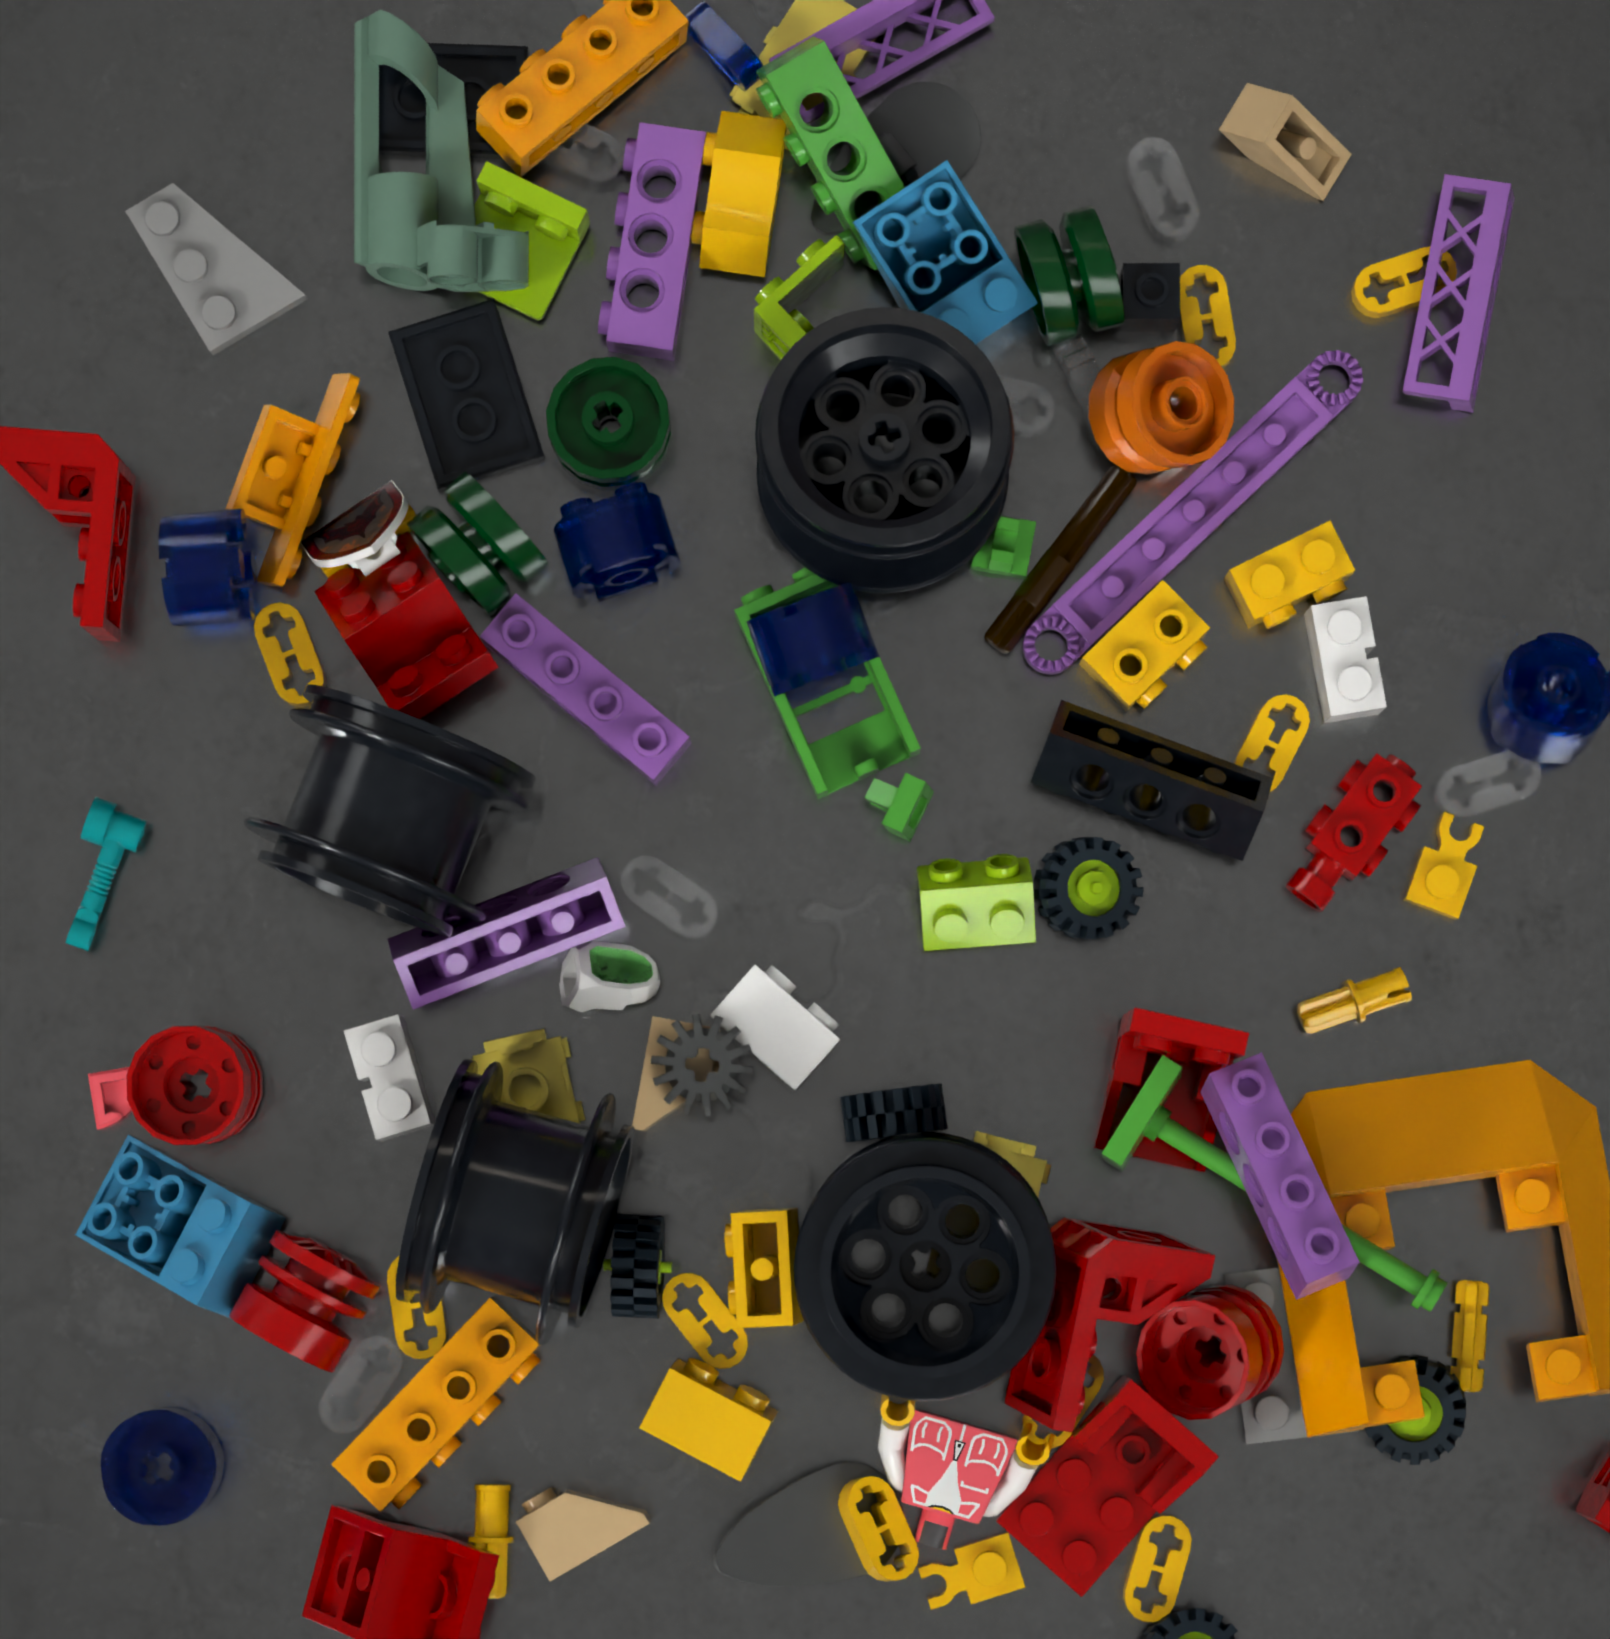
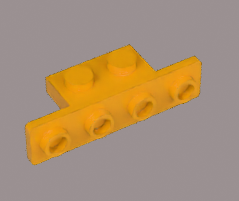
[225,373,360,587]

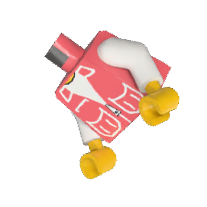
[878,1394,1055,1550]

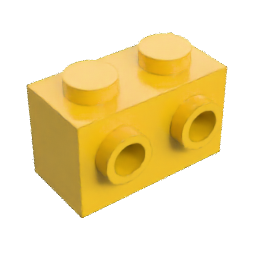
[1223,520,1356,629]
[1079,580,1210,712]
[724,1208,804,1328]
[639,1358,778,1482]

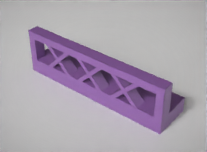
[769,0,995,123]
[1403,174,1515,413]

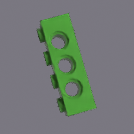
[756,36,905,271]

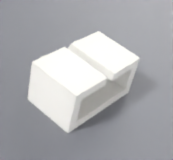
[1304,596,1387,724]
[710,964,840,1092]
[344,1014,435,1141]

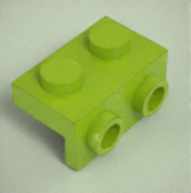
[917,854,1036,951]

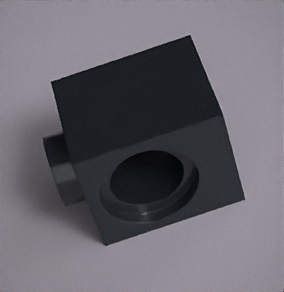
[1119,263,1180,332]

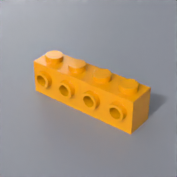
[476,0,689,177]
[331,1296,541,1512]

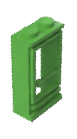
[734,568,921,799]

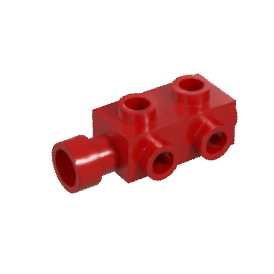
[1286,753,1422,912]

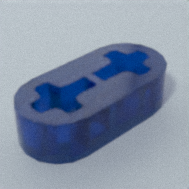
[685,1,763,92]

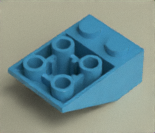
[852,160,1038,345]
[75,1135,286,1318]

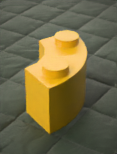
[691,111,787,277]

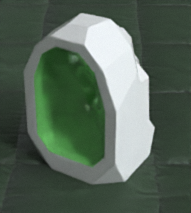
[559,940,661,1012]

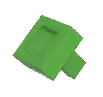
[970,515,1036,579]
[865,773,934,842]

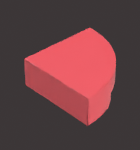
[88,1067,132,1130]

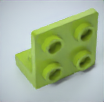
[475,161,590,321]
[754,235,845,360]

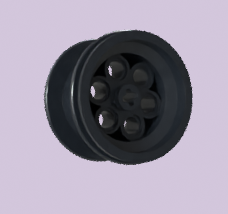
[755,307,1014,593]
[244,684,536,937]
[396,1059,635,1346]
[794,1132,1057,1401]

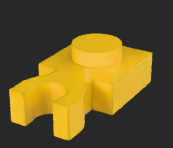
[1403,812,1485,920]
[917,1531,1025,1610]

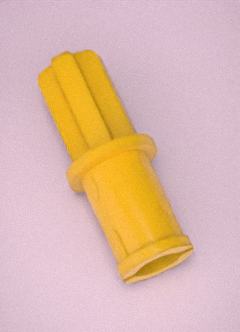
[1297,967,1412,1034]
[468,1484,514,1599]

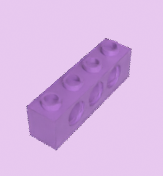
[598,122,706,361]
[480,593,692,786]
[387,857,626,1010]
[1200,1052,1360,1300]

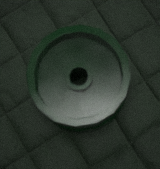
[1014,205,1125,346]
[546,357,672,491]
[407,471,548,616]

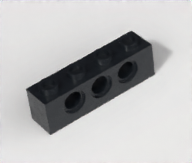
[1031,700,1274,861]

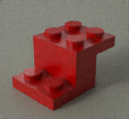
[314,531,499,719]
[302,1505,500,1639]

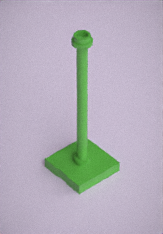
[1102,1055,1448,1312]

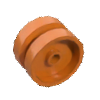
[1088,341,1234,475]

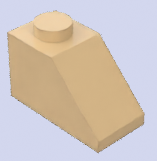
[1219,83,1352,201]
[632,1016,721,1131]
[516,1487,651,1582]

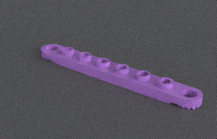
[1023,350,1363,675]

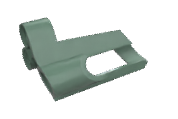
[354,10,529,292]

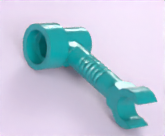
[65,797,147,951]

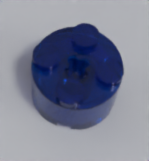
[553,482,681,599]
[159,508,257,627]
[747,583,880,697]
[1488,633,1610,764]
[101,1407,224,1526]

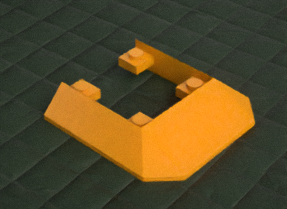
[1276,1060,1610,1438]

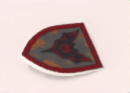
[300,480,408,577]

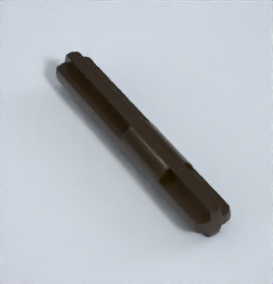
[984,465,1137,654]

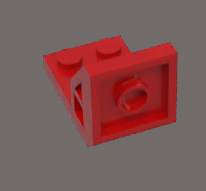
[0,426,136,642]
[1093,1007,1249,1173]
[1005,1217,1215,1432]
[995,1375,1219,1597]

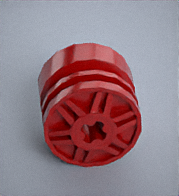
[127,1026,263,1145]
[229,1230,381,1373]
[1136,1284,1284,1420]

